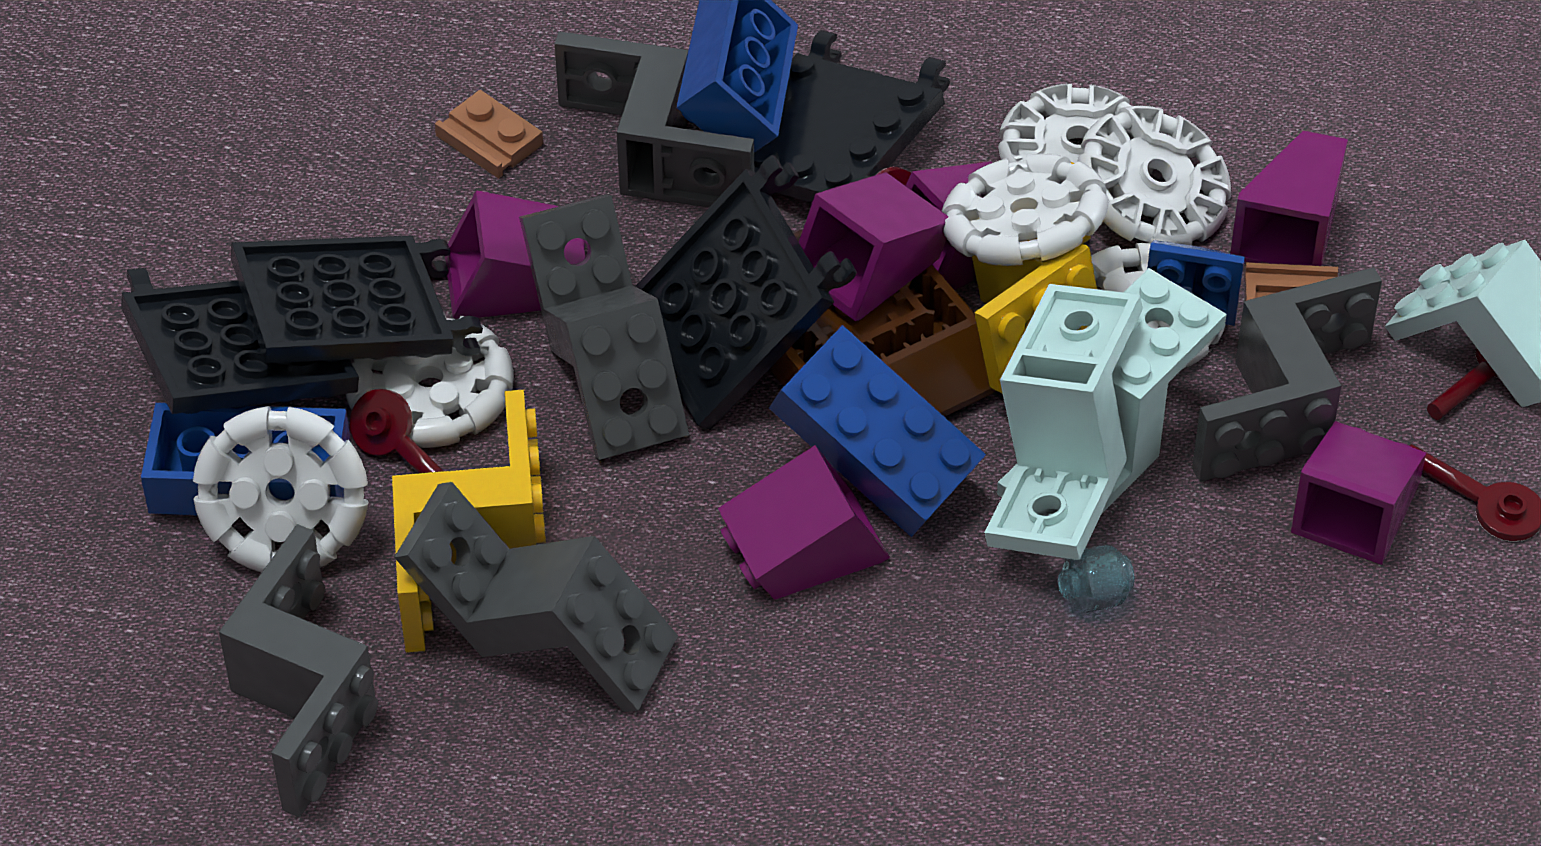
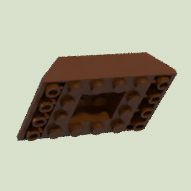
[769,229,997,417]

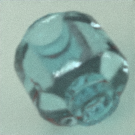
[1058,545,1135,613]

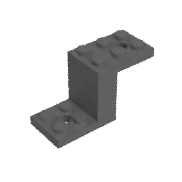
[554,31,754,208]
[519,194,689,460]
[1192,267,1382,482]
[394,482,678,712]
[219,524,378,818]

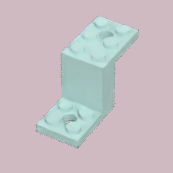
[1385,240,1541,407]
[997,268,1227,516]
[984,284,1143,560]

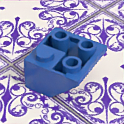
[1147,240,1245,326]

